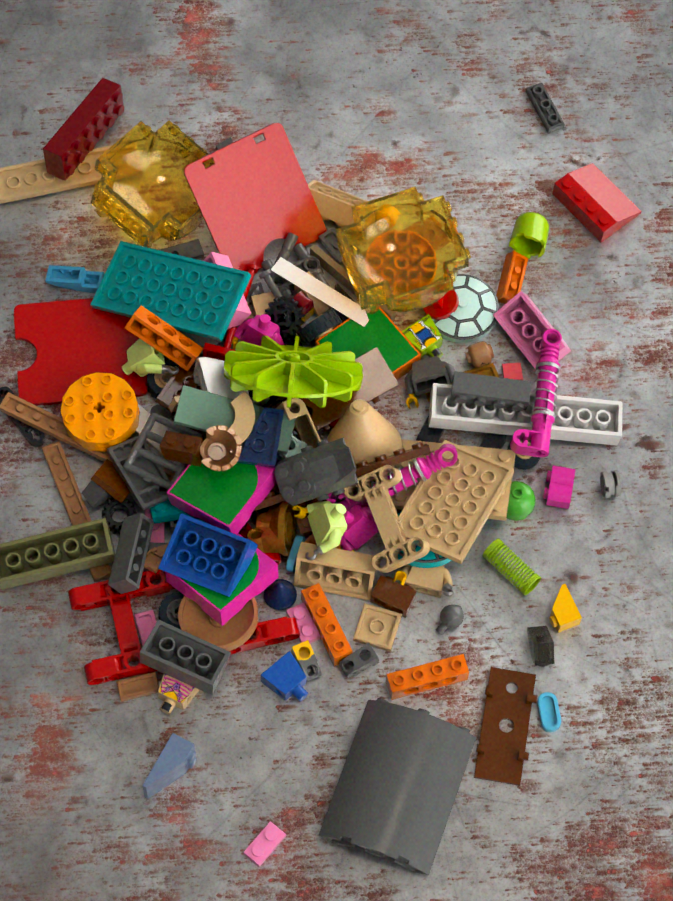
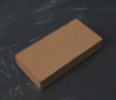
[116,672,159,702]

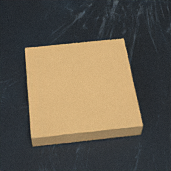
[353,603,402,652]

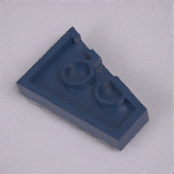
[237,407,284,468]

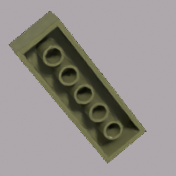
[0,518,115,590]

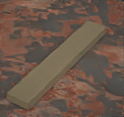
[310,244,396,322]

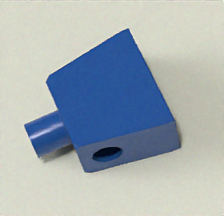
[261,651,309,702]

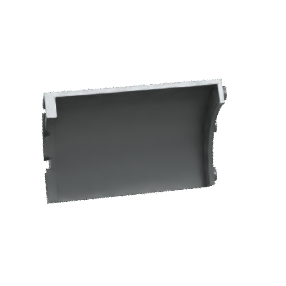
[319,698,477,875]

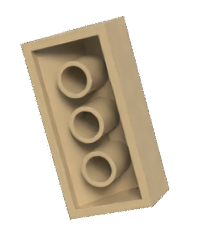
[308,180,378,234]
[293,542,376,600]

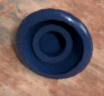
[264,579,297,610]

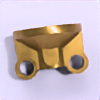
[247,501,296,556]

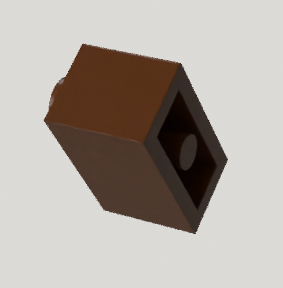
[159,430,203,467]
[370,575,417,618]

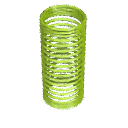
[483,538,541,595]

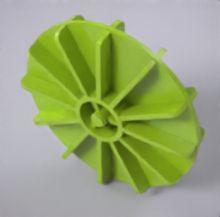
[223,336,363,408]

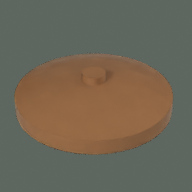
[178,596,258,651]

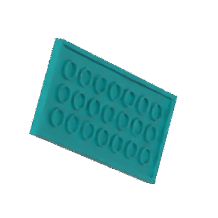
[90,241,251,341]

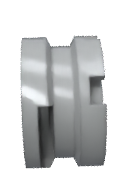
[600,470,621,498]

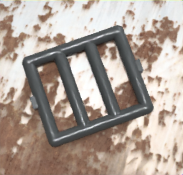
[123,412,203,490]

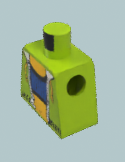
[401,314,443,358]

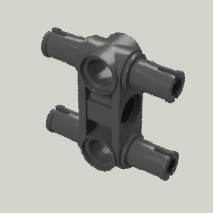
[261,243,330,299]

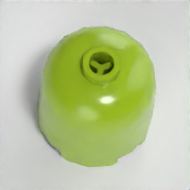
[509,212,549,259]

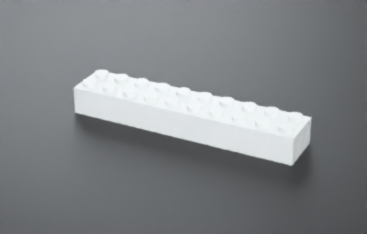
[429,383,622,446]

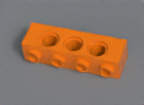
[125,305,203,371]
[301,583,353,667]
[386,654,469,700]

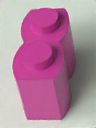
[543,465,576,509]

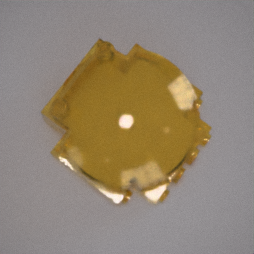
[90,120,214,248]
[336,186,471,314]

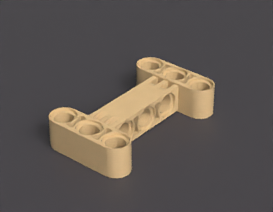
[344,465,430,573]

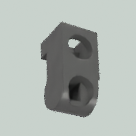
[339,643,380,678]

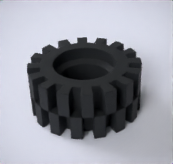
[102,498,137,535]

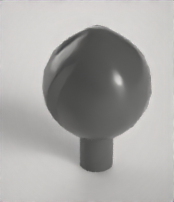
[436,604,464,635]

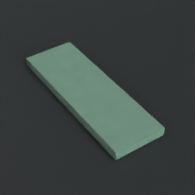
[173,385,296,454]

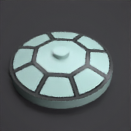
[425,274,499,343]

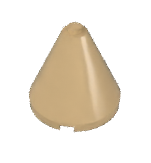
[326,400,402,478]

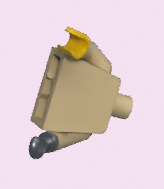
[393,564,454,598]

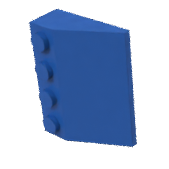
[158,513,258,597]

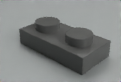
[319,227,355,265]

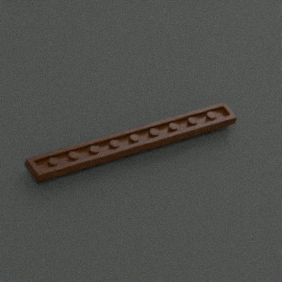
[254,442,431,511]

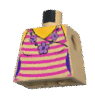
[158,674,199,715]

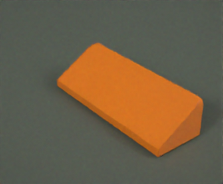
[496,251,528,304]

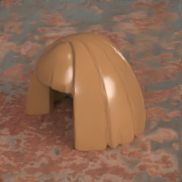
[200,425,242,472]

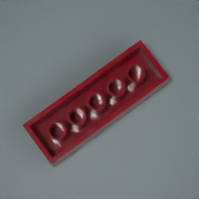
[43,77,124,181]

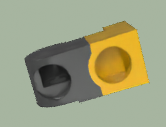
[291,640,322,681]

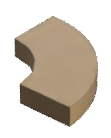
[230,391,255,445]

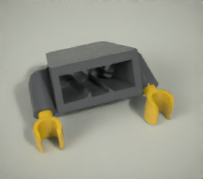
[405,355,455,409]

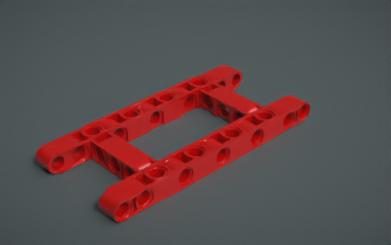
[68,553,300,685]

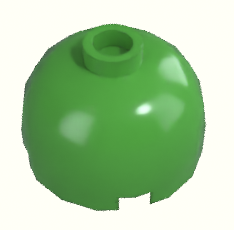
[506,481,536,521]

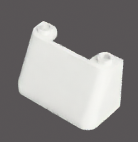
[193,357,250,399]

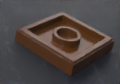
[91,459,130,503]

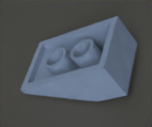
[142,733,197,799]

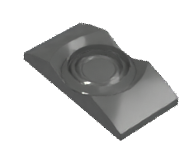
[107,436,170,511]

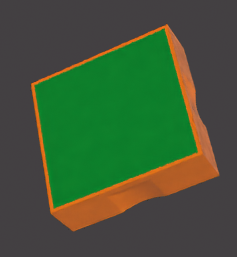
[315,301,421,380]

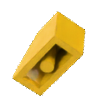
[549,584,582,633]

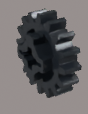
[265,296,305,338]

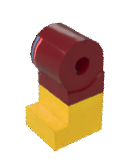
[292,291,314,322]

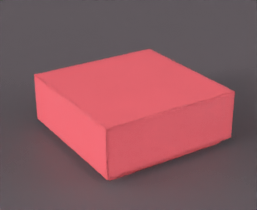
[502,362,523,381]

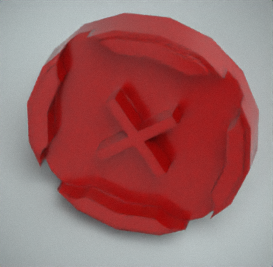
[421,284,459,320]

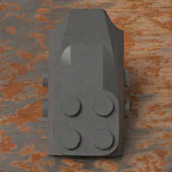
[275,437,358,506]

